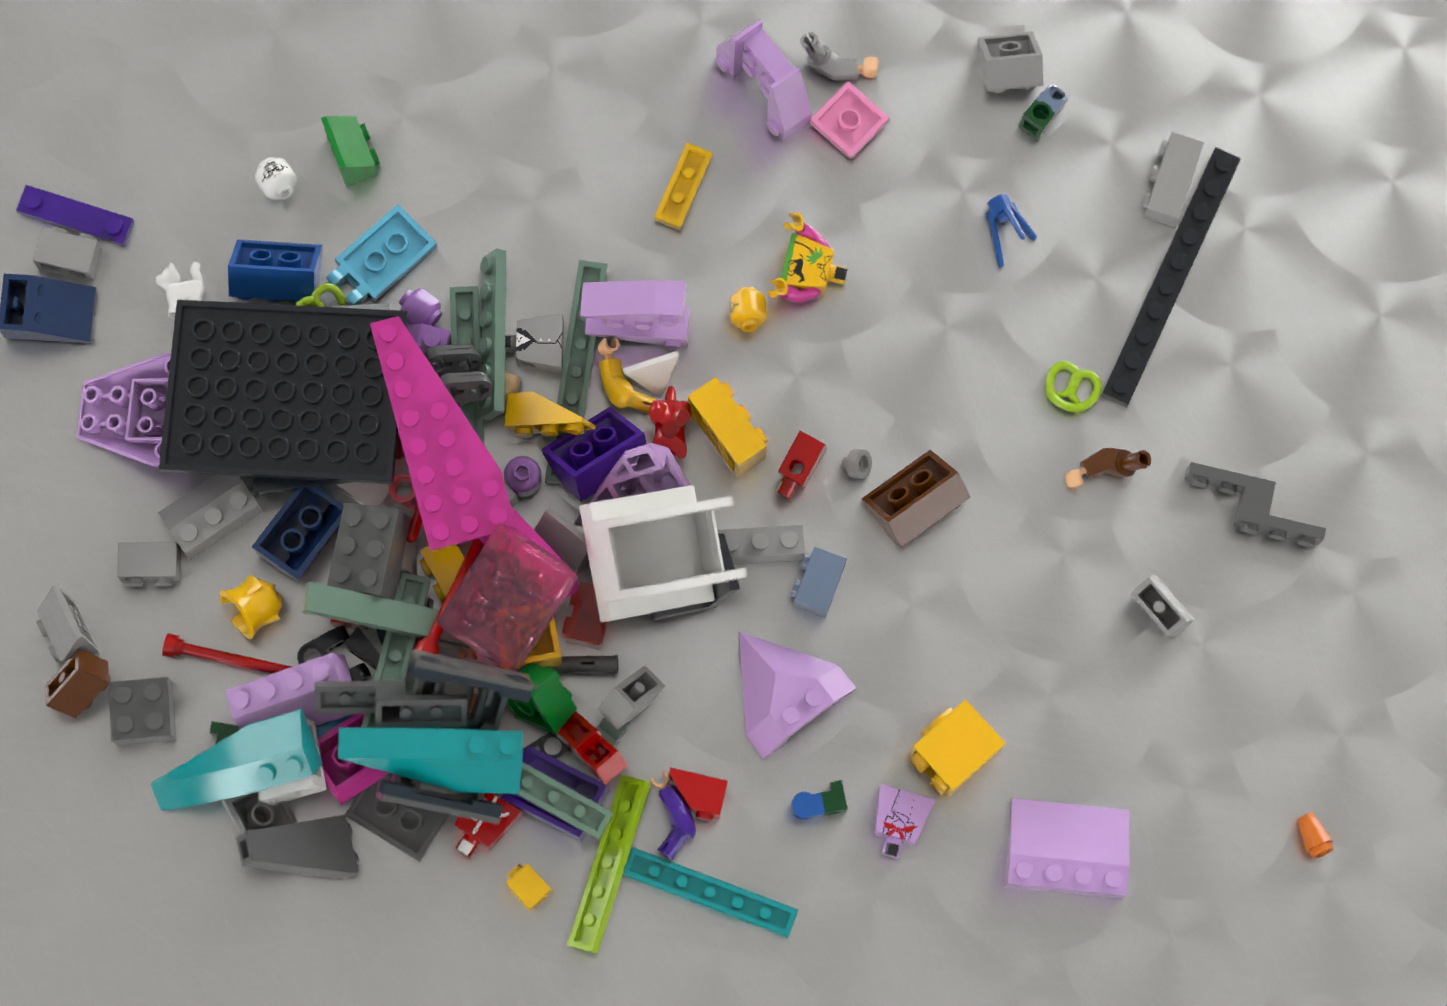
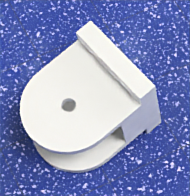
[579,485,747,622]

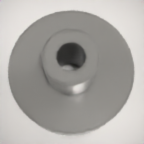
[842,449,872,479]

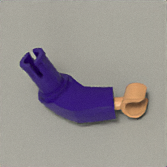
[651,771,696,861]

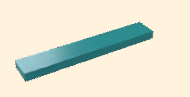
[622,847,798,938]

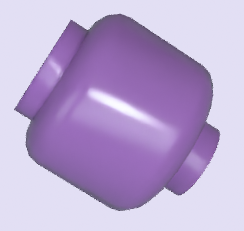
[399,288,442,326]
[504,456,542,497]

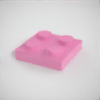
[810,81,889,160]

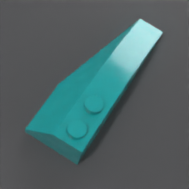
[338,728,523,794]

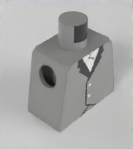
[505,314,564,374]

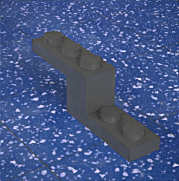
[1184,462,1326,547]
[315,680,467,728]

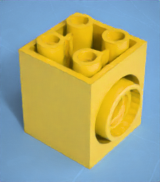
[909,699,1006,798]

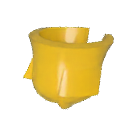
[219,575,283,639]

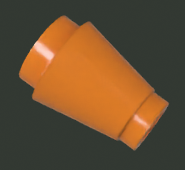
[1297,812,1334,859]

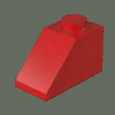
[669,767,728,822]

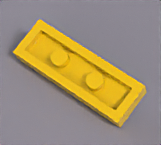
[654,142,713,231]

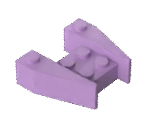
[715,19,812,141]
[580,280,690,350]

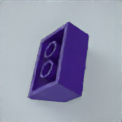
[541,406,647,502]

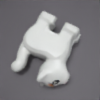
[156,262,206,319]

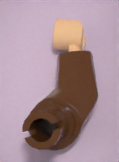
[1065,448,1151,488]

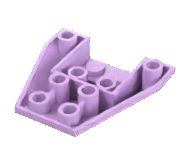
[76,353,171,467]

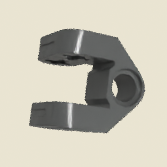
[424,344,493,408]

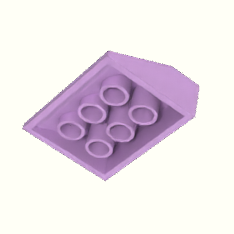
[1004,798,1129,899]

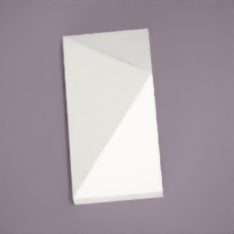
[623,351,679,398]

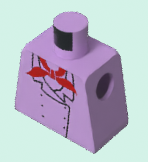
[874,784,935,859]

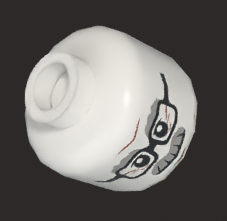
[255,157,297,200]

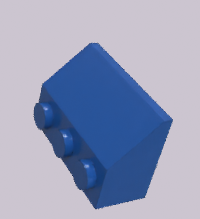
[228,239,322,302]

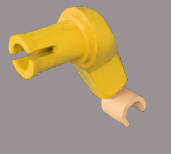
[598,337,655,415]

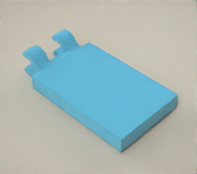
[326,204,437,305]

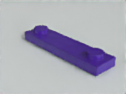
[16,185,134,247]

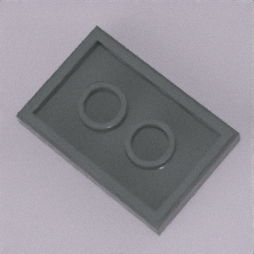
[345,773,451,862]

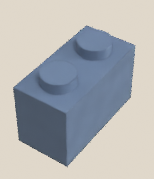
[790,547,847,618]

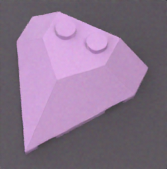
[574,443,691,525]
[739,632,856,760]

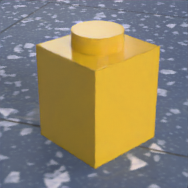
[506,863,552,912]

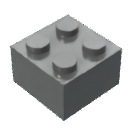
[108,677,176,746]

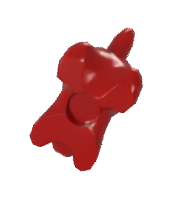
[649,386,692,459]

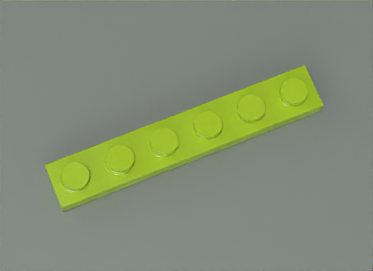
[567,775,651,954]

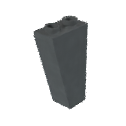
[236,814,359,879]

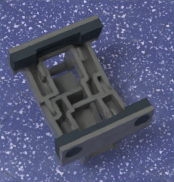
[376,649,534,824]

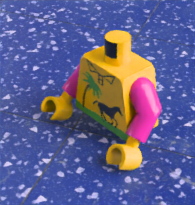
[768,212,848,304]

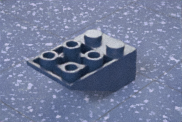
[0,273,96,343]

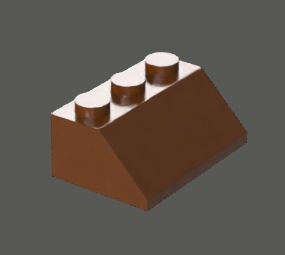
[861,449,971,547]

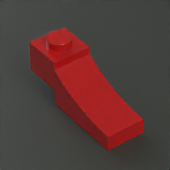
[555,711,628,785]

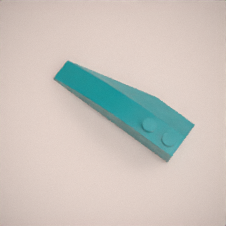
[150,709,323,811]

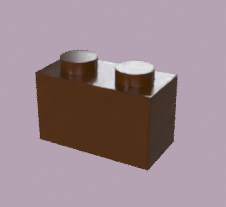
[45,649,111,718]

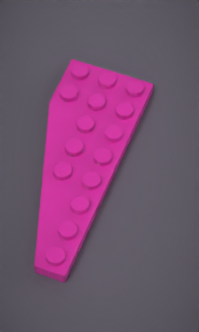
[370,316,516,551]

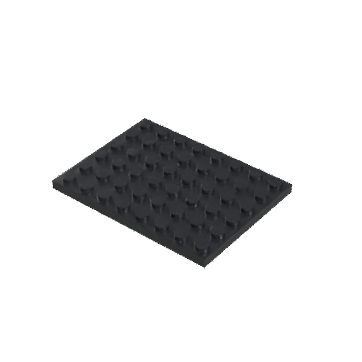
[159,300,409,484]

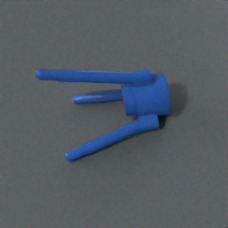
[986,193,1037,268]

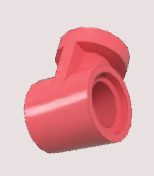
[389,474,417,513]

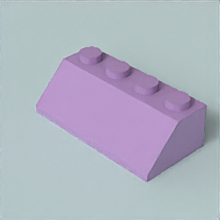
[226,653,354,729]

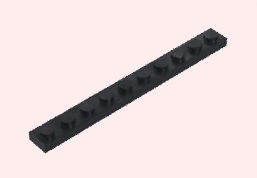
[1101,147,1241,408]

